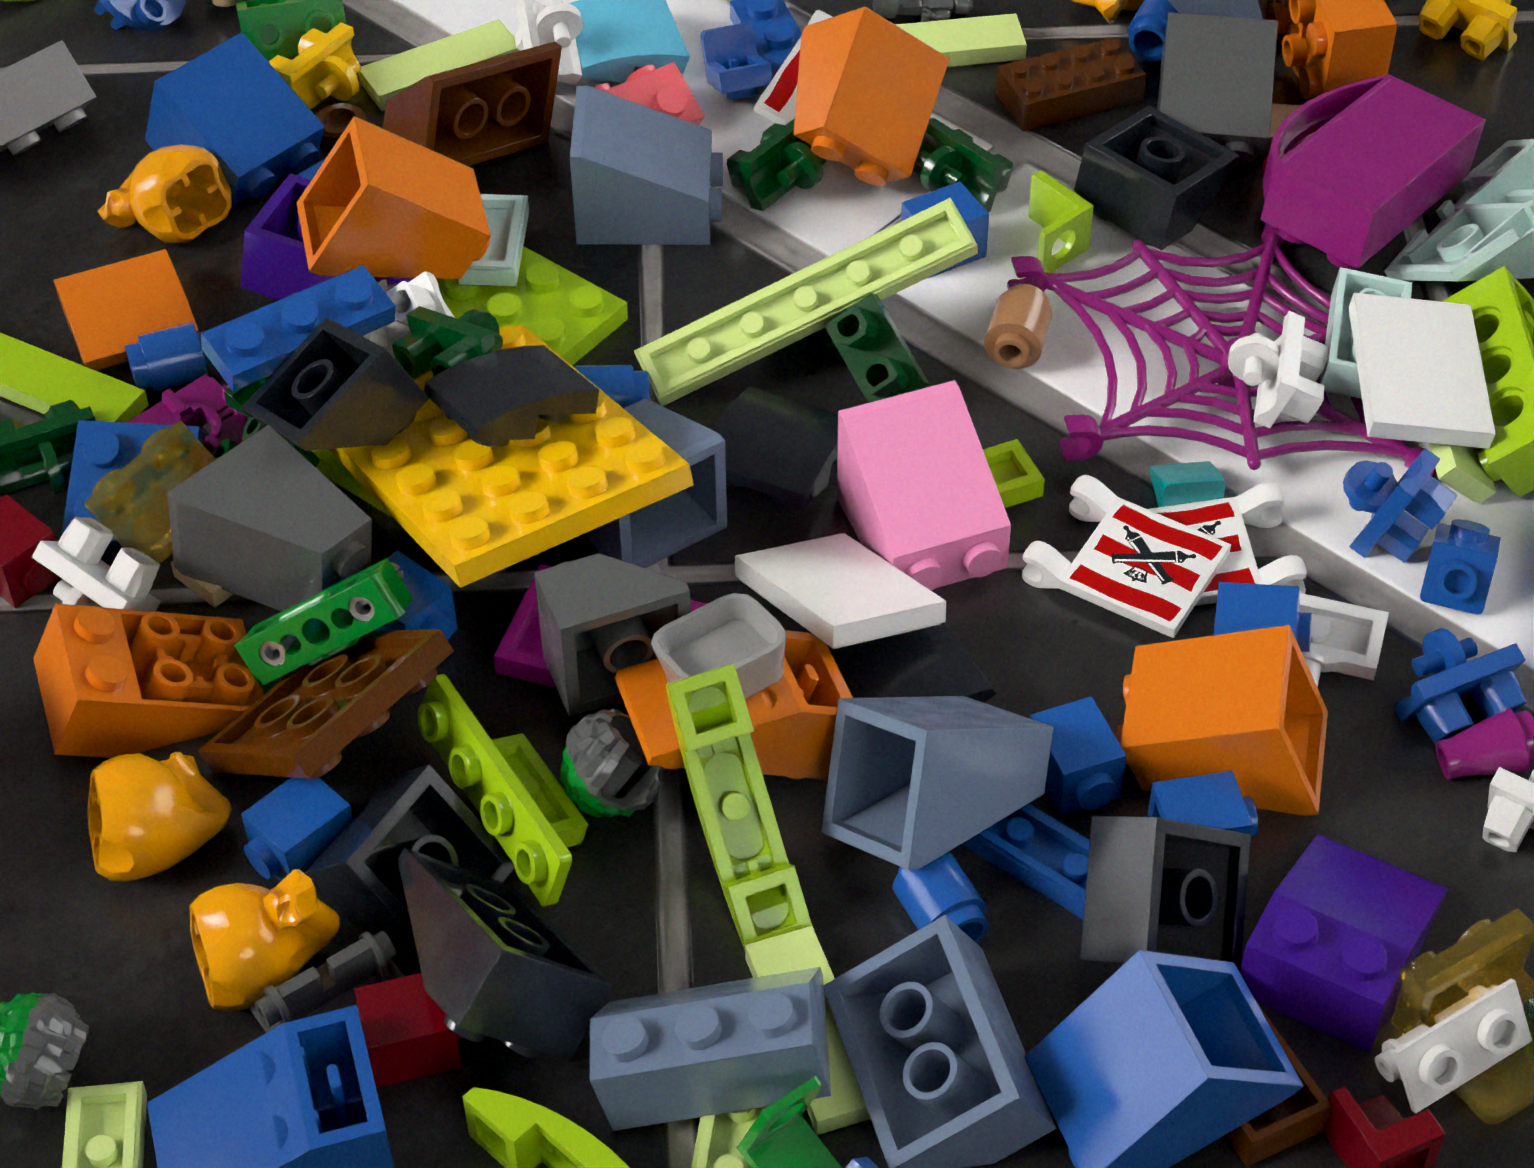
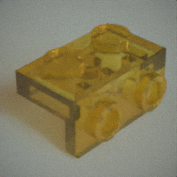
[84,421,216,564]

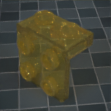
[1391,908,1534,1125]

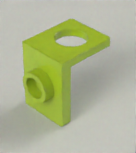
[1028,170,1094,273]

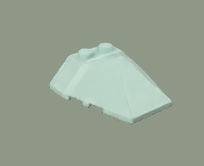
[1384,139,1534,281]

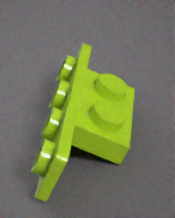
[418,674,588,907]

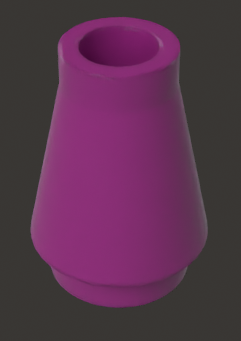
[1435,708,1534,780]

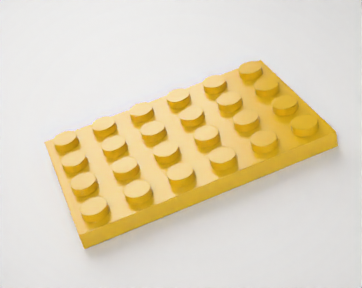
[328,324,694,588]

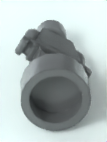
[873,0,973,22]

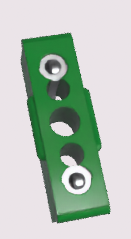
[234,558,414,686]

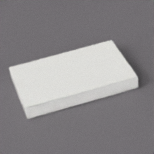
[1348,293,1496,449]
[735,533,946,649]

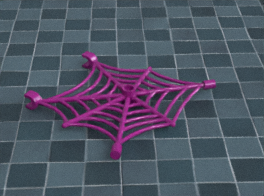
[1007,222,1437,478]

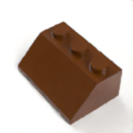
[383,41,562,166]

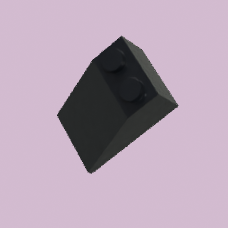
[398,848,613,1061]

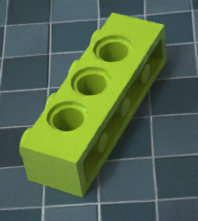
[1443,265,1534,497]

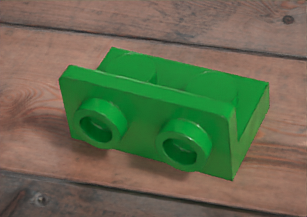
[235,0,347,60]

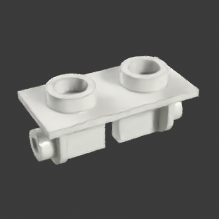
[1375,978,1532,1113]

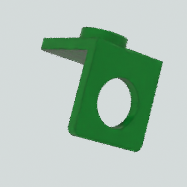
[736,1075,842,1168]

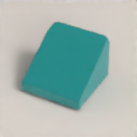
[1149,461,1226,507]

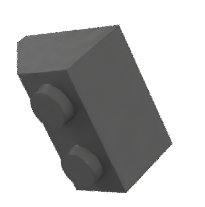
[534,553,691,717]

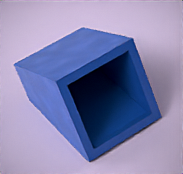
[145,32,325,206]
[1024,950,1303,1168]

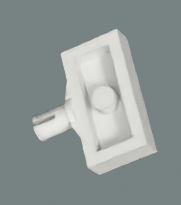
[1300,593,1389,687]

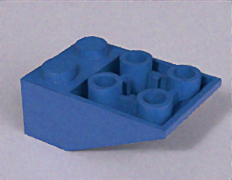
[147,1005,394,1168]

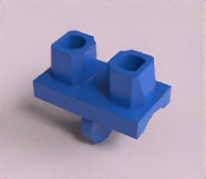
[1343,448,1458,563]
[1393,628,1527,744]

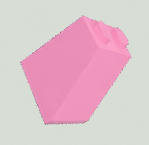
[837,380,1011,591]

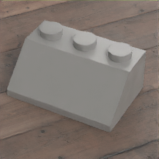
[0,40,96,156]

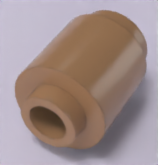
[984,284,1052,369]

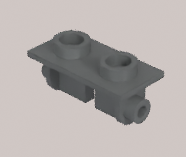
[249,931,404,1033]

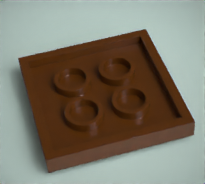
[198,629,454,780]

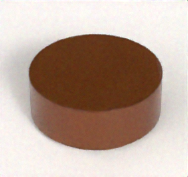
[315,103,367,151]

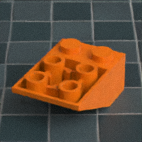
[1267,0,1398,101]
[33,603,264,758]
[615,630,853,780]

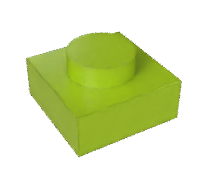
[983,439,1045,508]

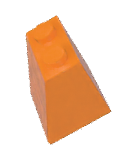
[793,7,950,186]
[297,116,491,279]
[1115,625,1328,816]

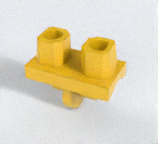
[1419,0,1517,60]
[269,22,361,110]

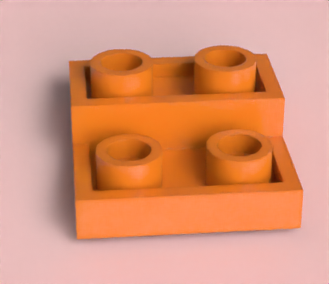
[54,249,199,370]

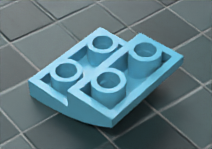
[569,0,690,83]

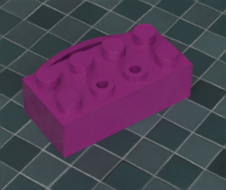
[1260,74,1486,269]

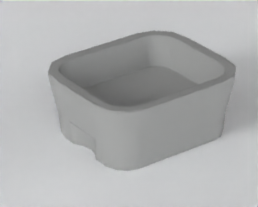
[651,593,787,699]

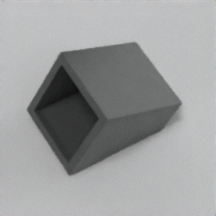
[1157,12,1278,166]
[167,425,372,611]

